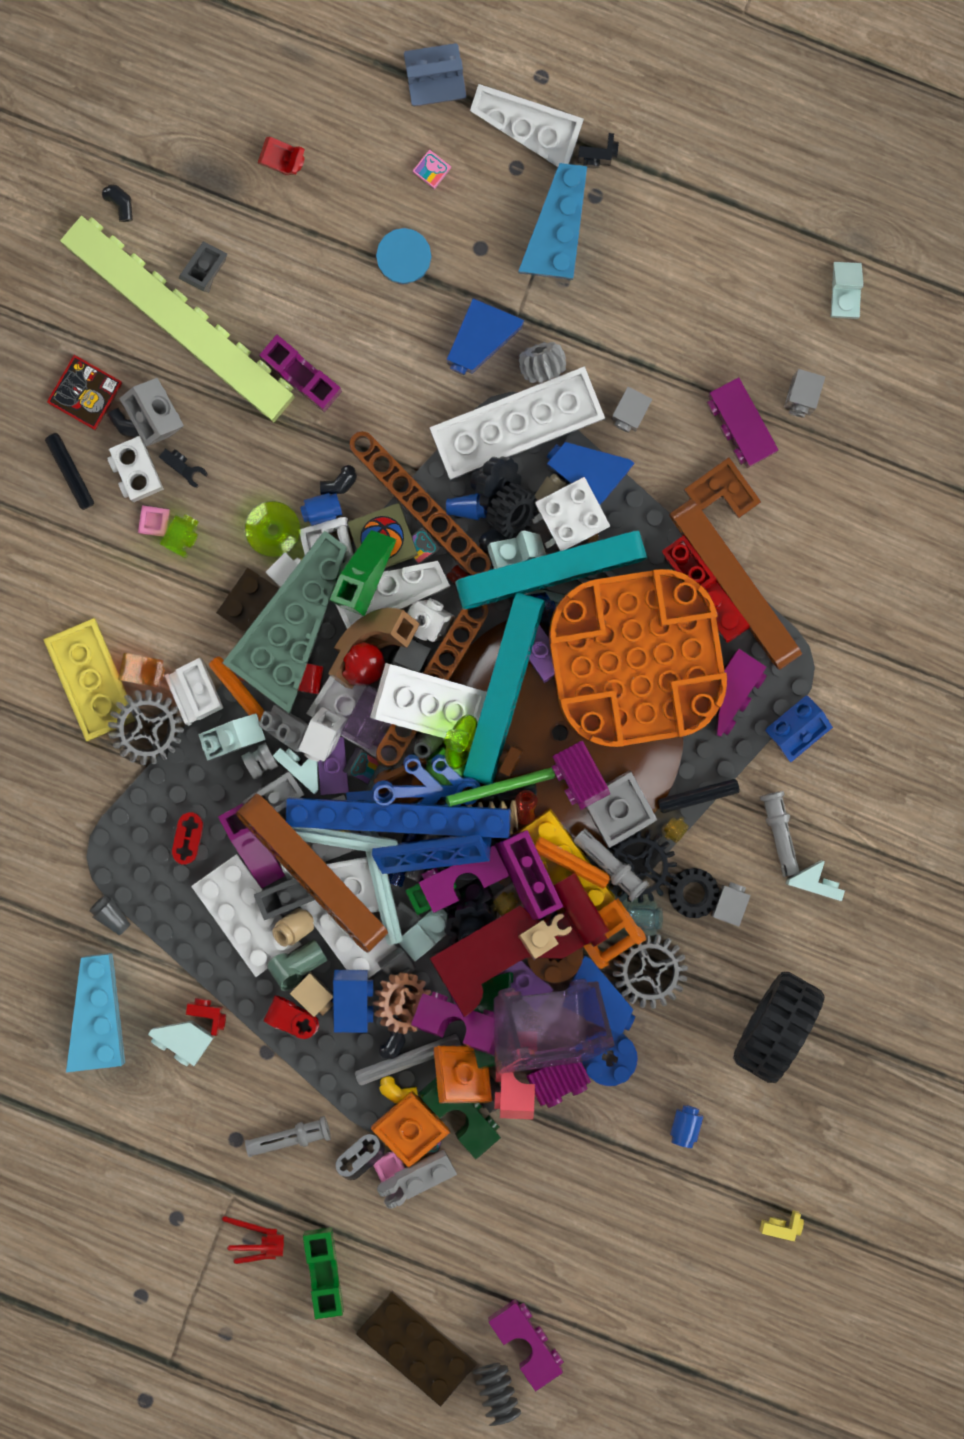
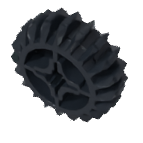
[601,829,677,904]

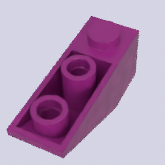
[715,649,767,737]
[218,803,285,889]

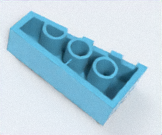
[66,953,125,1073]

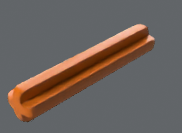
[209,656,265,722]
[534,837,610,889]

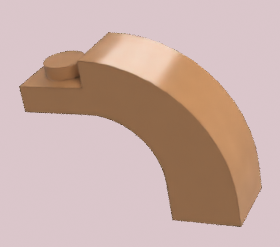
[328,608,420,689]

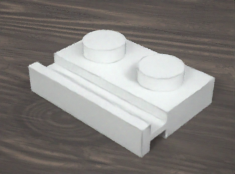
[165,658,223,726]

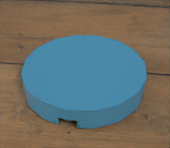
[376,228,432,285]

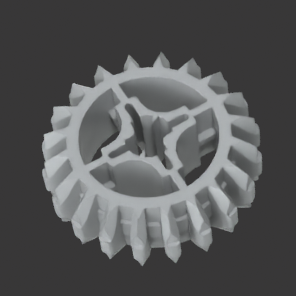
[108,690,184,765]
[613,933,688,1009]

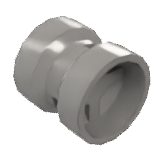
[241,742,279,780]

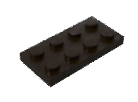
[356,1290,477,1407]

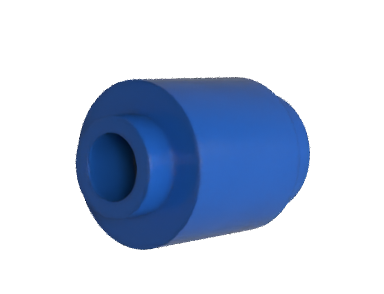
[300,493,343,526]
[670,1105,704,1148]

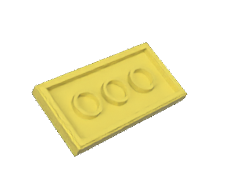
[43,618,135,742]

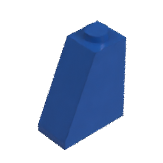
[447,299,524,375]
[547,442,634,505]
[560,954,635,1035]

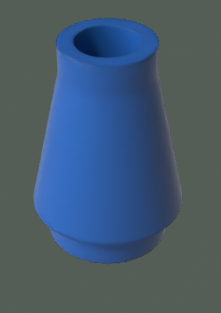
[446,493,487,521]

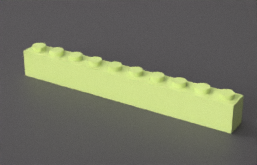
[60,215,295,423]

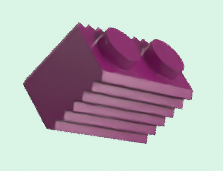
[552,741,610,810]
[526,1050,591,1108]

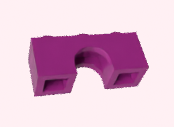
[259,334,342,413]
[419,845,509,913]
[411,992,506,1056]
[488,1299,564,1392]

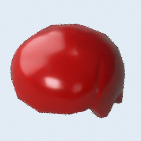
[342,642,385,686]

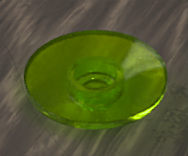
[245,501,300,557]
[444,714,478,769]

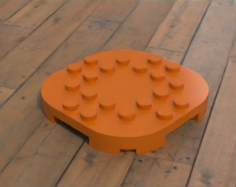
[549,569,727,747]

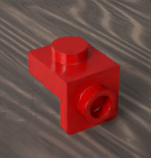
[257,137,305,175]
[186,998,226,1036]

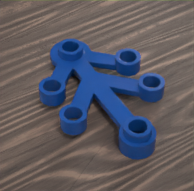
[372,754,481,806]

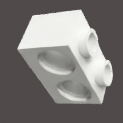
[107,436,164,502]
[299,707,347,761]

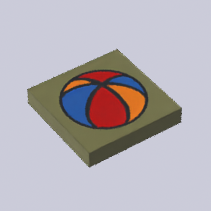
[347,503,419,568]

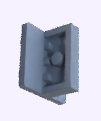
[404,43,466,107]

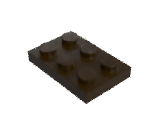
[216,567,279,633]

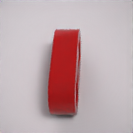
[172,812,204,864]

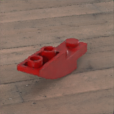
[661,535,750,643]

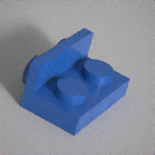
[765,696,833,763]

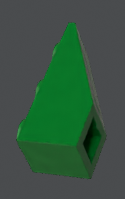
[330,530,397,617]

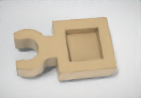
[518,914,572,960]

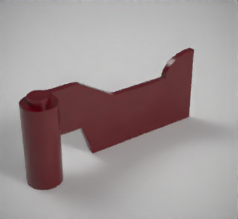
[430,873,610,1017]

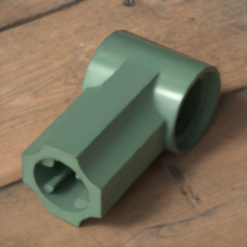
[267,939,327,991]

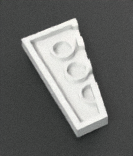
[470,84,584,167]
[331,561,450,629]
[300,900,398,978]

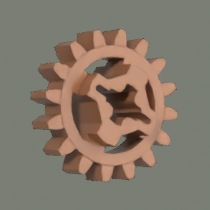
[373,972,431,1034]

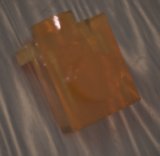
[118,653,165,687]

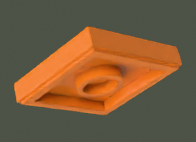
[434,1046,492,1103]
[371,1091,450,1168]

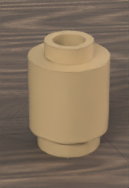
[272,908,314,947]

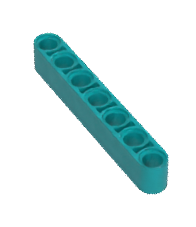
[455,531,647,609]
[464,593,545,785]

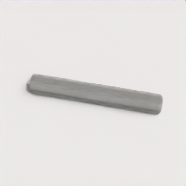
[355,1034,461,1085]

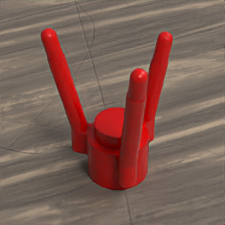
[222,1216,284,1264]

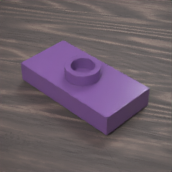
[529,625,554,683]
[318,737,349,795]
[496,960,553,1010]

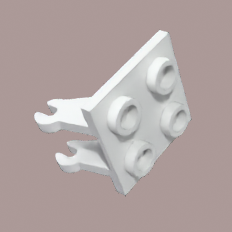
[531,477,610,551]

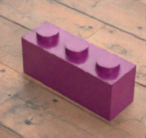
[706,377,779,469]
[495,830,563,920]

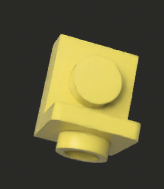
[759,1210,804,1242]

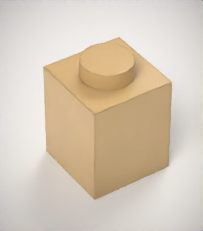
[290,972,333,1017]

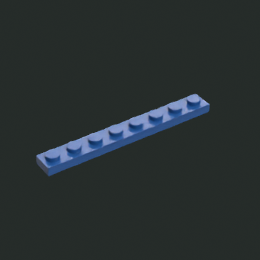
[286,798,511,838]

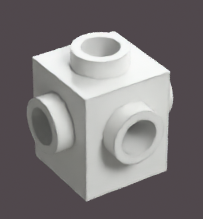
[408,598,455,642]

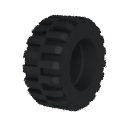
[733,972,825,1083]

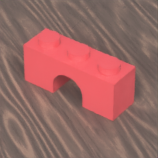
[494,1030,536,1120]

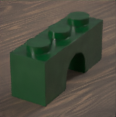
[419,1077,501,1160]

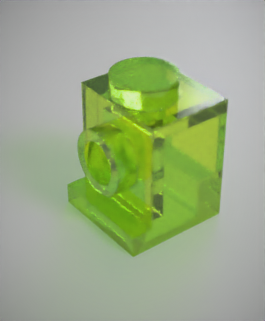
[160,514,199,559]

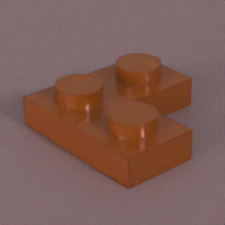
[684,457,761,519]

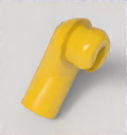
[379,1076,418,1103]

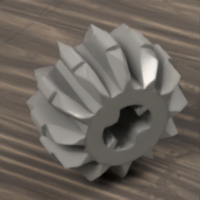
[519,342,566,383]

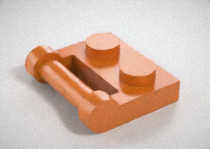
[583,898,646,969]

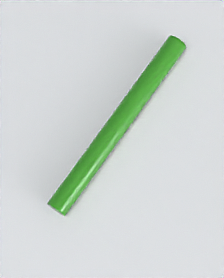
[446,767,555,807]

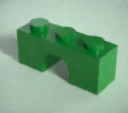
[303,1227,344,1320]

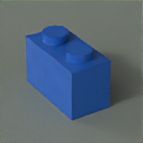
[333,970,374,1033]

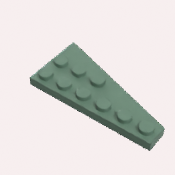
[223,530,347,715]

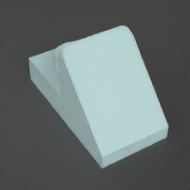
[831,262,863,319]
[487,530,546,569]
[273,748,319,794]
[786,860,845,901]
[399,909,447,961]

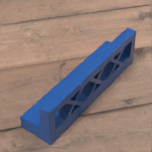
[372,835,491,874]

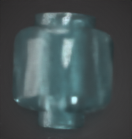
[626,900,663,936]

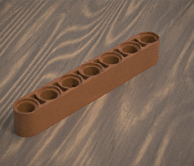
[350,431,491,576]
[669,498,802,670]
[376,604,488,768]
[236,793,388,953]

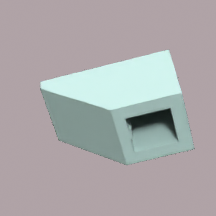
[198,713,266,761]
[148,1020,215,1066]

